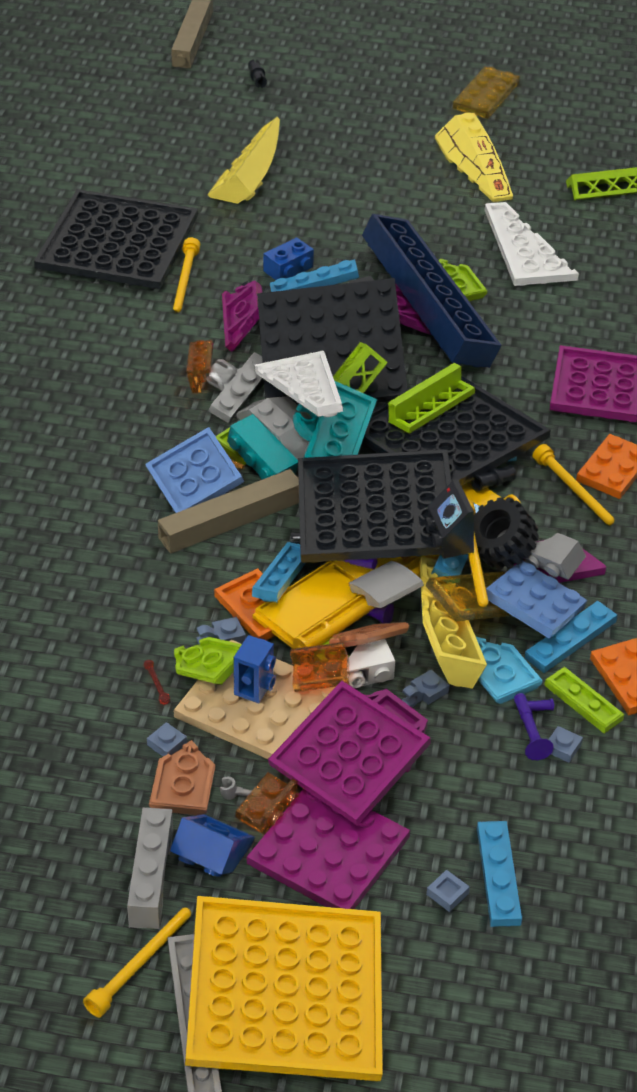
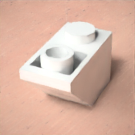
[341,639,395,688]

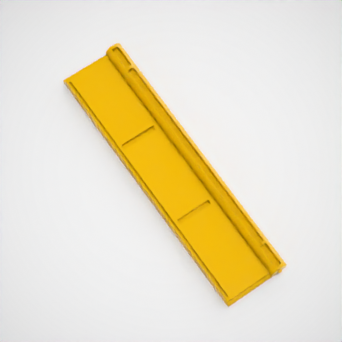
[252,481,521,656]

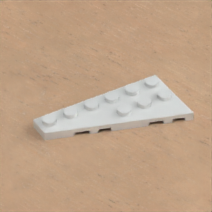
[485,202,579,286]
[254,351,343,417]

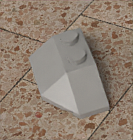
[236,396,311,460]

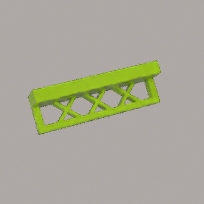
[566,167,637,200]
[333,342,388,393]
[388,363,475,434]

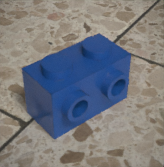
[263,237,314,280]
[234,635,276,703]

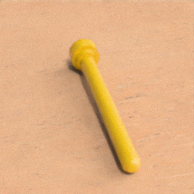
[173,237,201,312]
[532,444,615,525]
[468,500,489,607]
[83,908,191,1018]

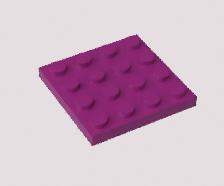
[549,345,637,422]
[268,681,431,826]
[247,789,410,909]

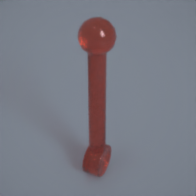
[143,659,170,705]

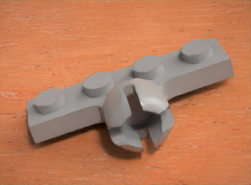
[206,352,263,423]

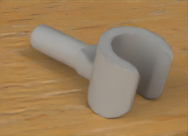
[220,776,261,800]

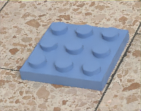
[145,427,244,513]
[486,560,587,639]

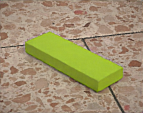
[545,667,624,734]

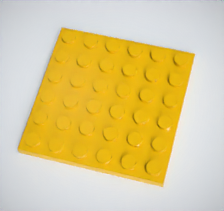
[185,896,383,1081]

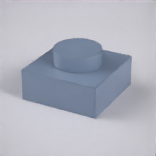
[147,722,187,756]
[548,726,583,763]
[426,870,470,912]

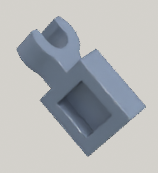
[196,617,246,644]
[402,670,450,708]

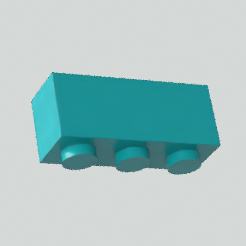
[227,414,298,480]

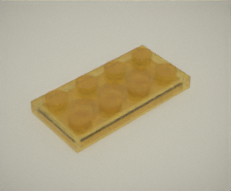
[453,66,520,119]
[425,572,512,621]

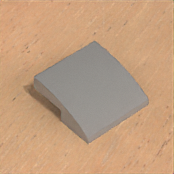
[349,561,424,608]

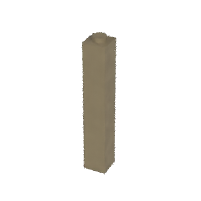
[171,0,213,69]
[158,469,299,554]

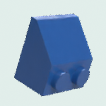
[170,814,255,877]

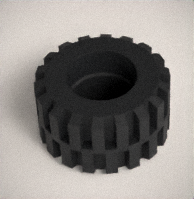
[474,497,539,569]

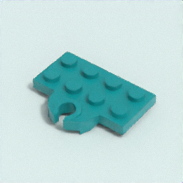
[293,381,377,458]

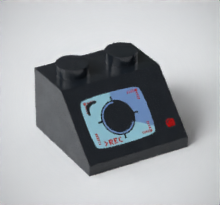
[424,479,474,559]

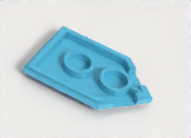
[476,637,543,704]

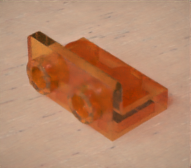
[186,340,213,393]
[290,642,350,692]
[235,772,299,835]

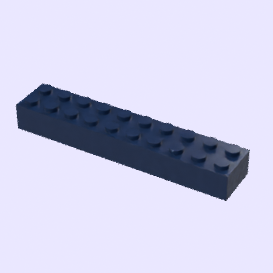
[362,214,502,368]

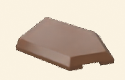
[329,622,409,649]
[149,740,215,815]

